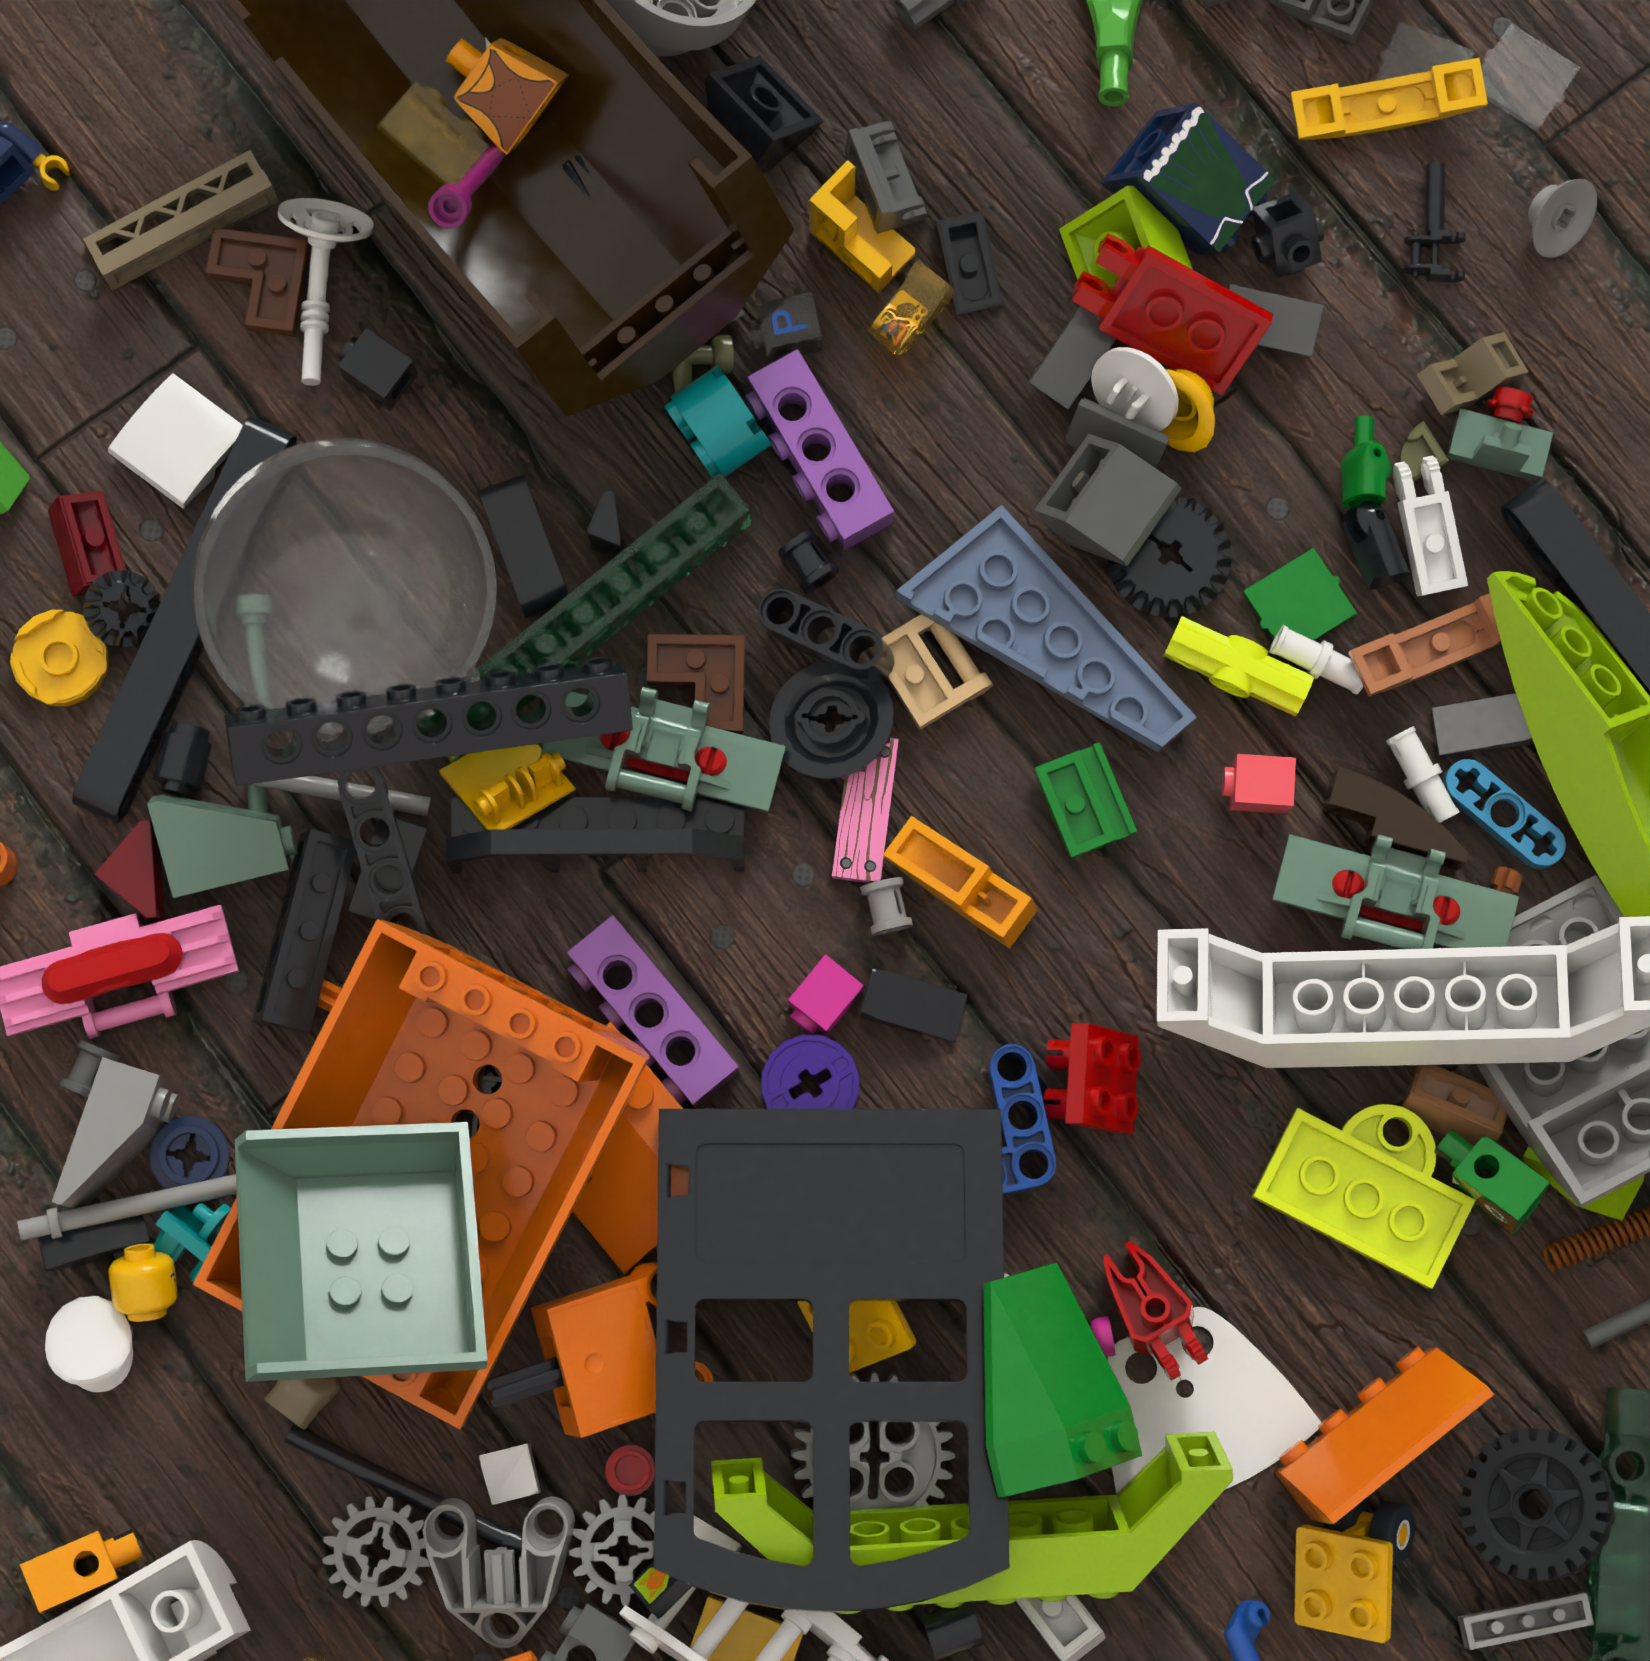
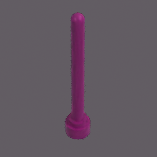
[428,142,507,228]

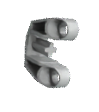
[423,1496,575,1648]

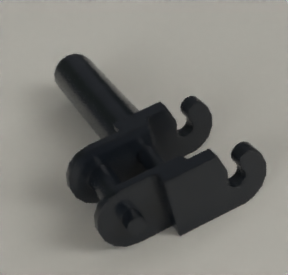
[1404,162,1466,282]

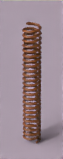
[1544,1206,1650,1273]

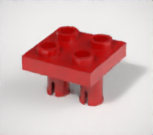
[1043,1023,1141,1134]

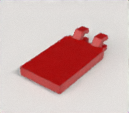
[1072,233,1273,396]

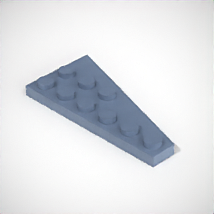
[893,505,1197,752]

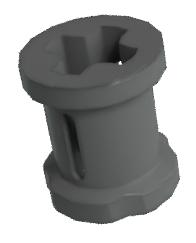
[59,1039,121,1097]

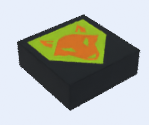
[629,1561,692,1619]

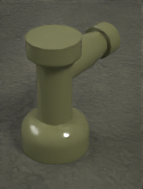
[673,335,734,395]

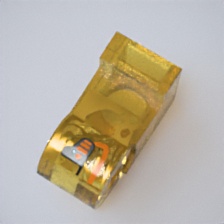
[868,260,957,357]

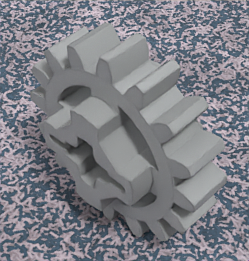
[569,1494,655,1607]
[322,1496,430,1607]

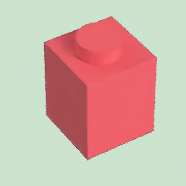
[1222,754,1296,814]

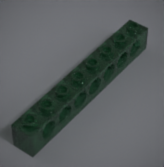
[417,473,752,763]

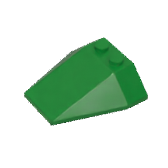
[983,1263,1142,1498]

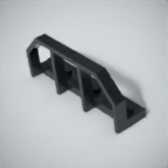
[446,796,745,873]

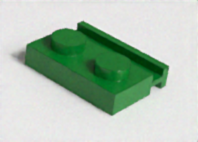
[1033,742,1137,860]

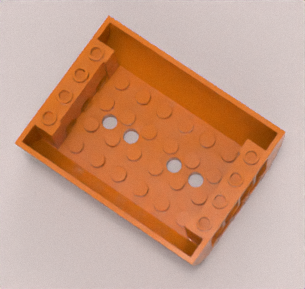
[193,919,649,1430]

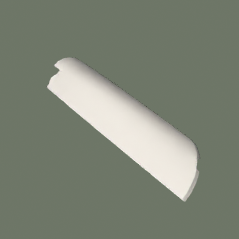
[0,1540,251,1661]

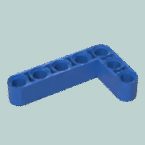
[988,1044,1056,1196]

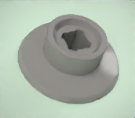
[1528,179,1597,258]

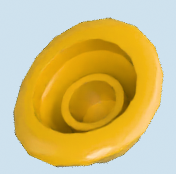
[1160,369,1215,452]

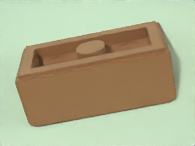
[1401,1065,1507,1146]

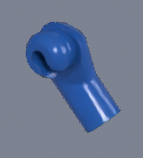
[1224,1600,1271,1661]

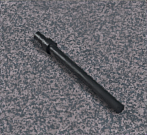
[285,1424,523,1561]

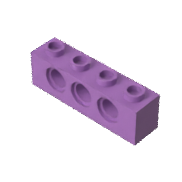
[744,349,894,551]
[567,915,740,1109]

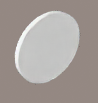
[1091,347,1179,432]

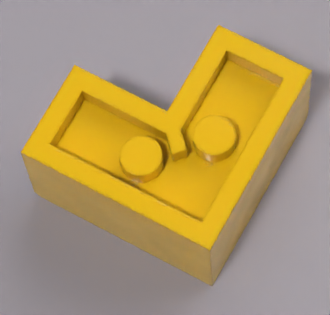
[809,160,915,293]

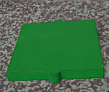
[1242,548,1357,641]

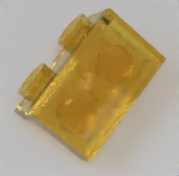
[376,81,489,186]

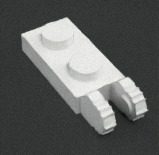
[1392,456,1468,597]

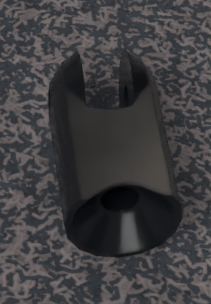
[1343,501,1410,590]

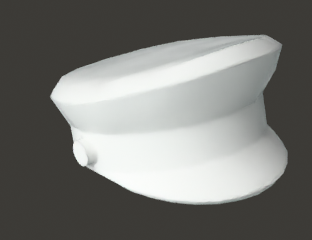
[45,1296,133,1392]

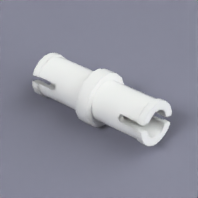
[1269,625,1363,695]
[1386,726,1460,823]

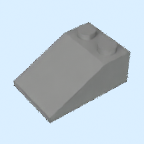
[52,1057,180,1209]

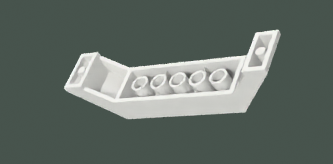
[1157,916,1650,1068]

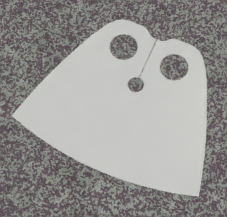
[1107,1307,1322,1494]

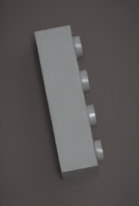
[1458,1591,1594,1650]

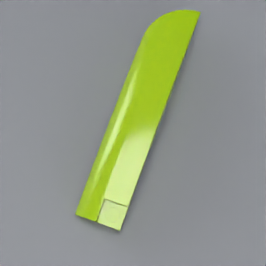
[1487,571,1650,917]

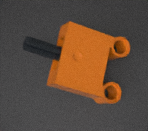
[484,1262,713,1438]

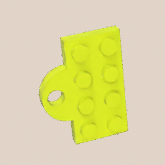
[1251,1104,1476,1290]

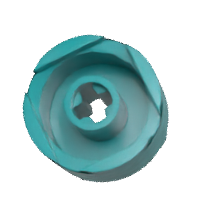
[664,365,772,479]

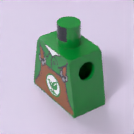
[1434,1129,1550,1237]

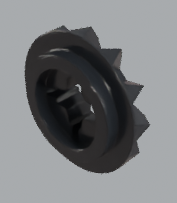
[83,570,160,648]

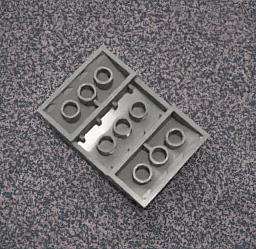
[1476,875,1650,1208]

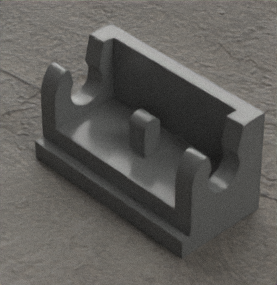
[844,121,927,234]
[1227,284,1324,358]

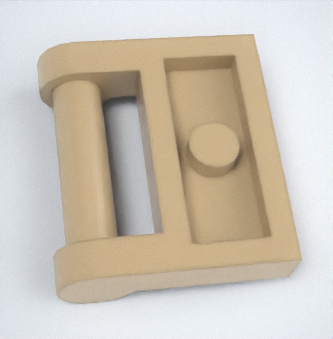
[868,614,993,731]

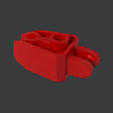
[1103,1242,1208,1381]

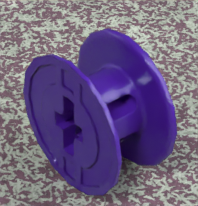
[761,1035,859,1109]

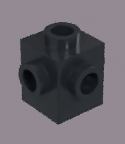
[1251,192,1324,278]

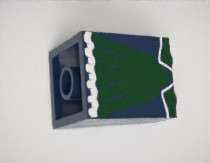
[1101,103,1275,255]

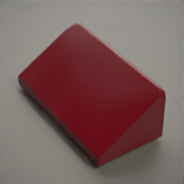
[48,491,126,597]

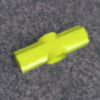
[1164,617,1314,717]

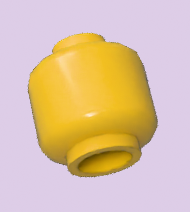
[108,1244,178,1322]

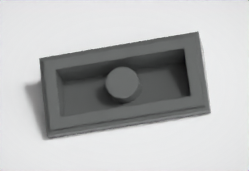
[1065,398,1169,469]

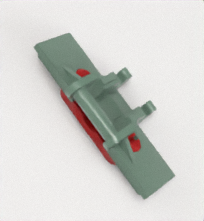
[541,687,786,813]
[1272,834,1519,949]

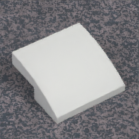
[108,373,243,508]

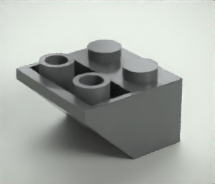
[1034,434,1182,566]

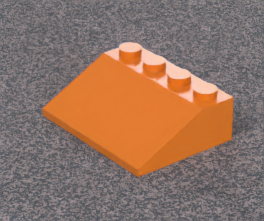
[573,1022,689,1274]
[1274,1346,1494,1524]

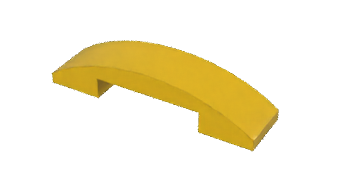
[1290,58,1488,140]

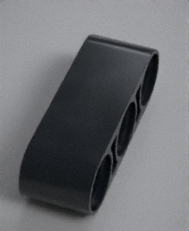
[478,474,571,619]
[758,588,895,683]

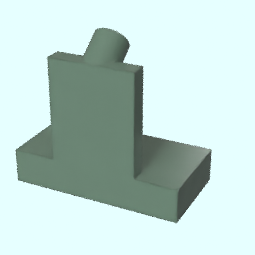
[1446,408,1553,482]

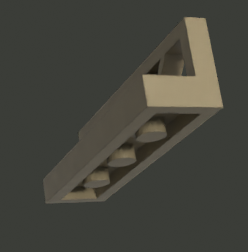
[83,150,279,291]

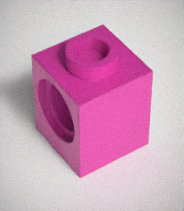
[788,954,864,1036]

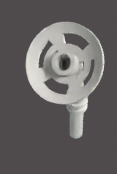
[278,198,374,386]

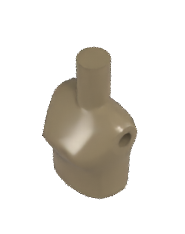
[263,1377,340,1430]

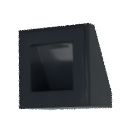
[587,489,623,557]

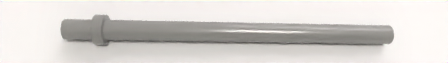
[17,1174,237,1241]

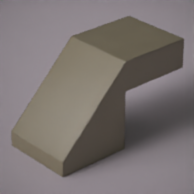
[1417,332,1529,415]

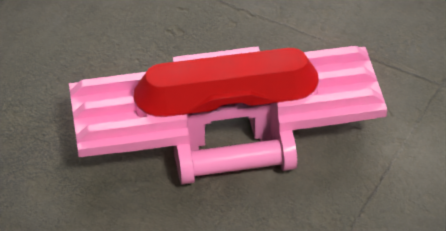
[0,905,239,1039]

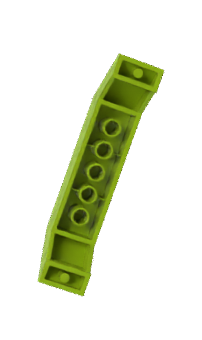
[711,1431,1233,1614]

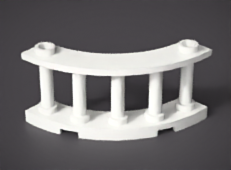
[619,1516,889,1661]

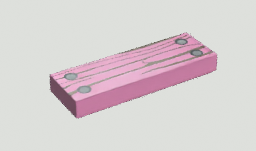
[832,738,899,883]

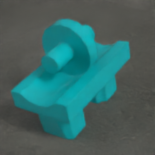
[154,1202,231,1282]

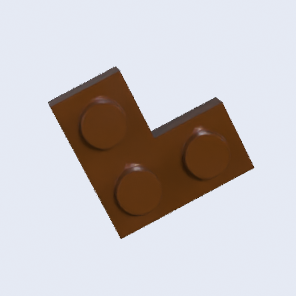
[206,227,310,337]
[647,634,745,734]

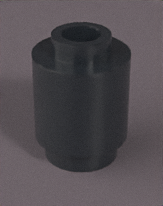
[153,722,212,798]

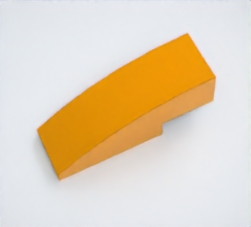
[883,816,1038,949]

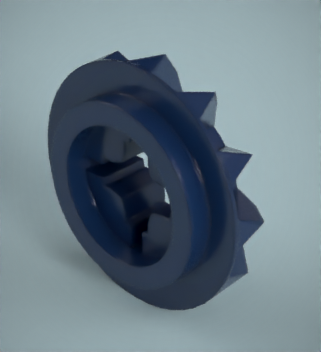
[150,1116,231,1189]

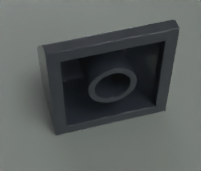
[705,55,823,174]

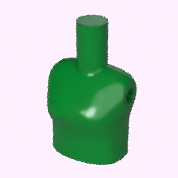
[1340,415,1393,509]

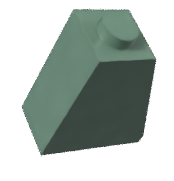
[147,794,297,898]

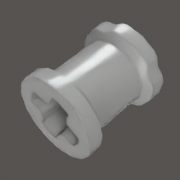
[860,877,913,936]

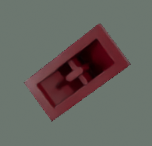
[94,820,165,923]

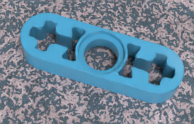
[1442,759,1566,869]

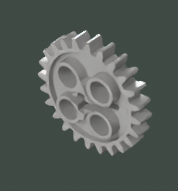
[791,1371,955,1510]

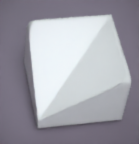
[479,1443,541,1505]

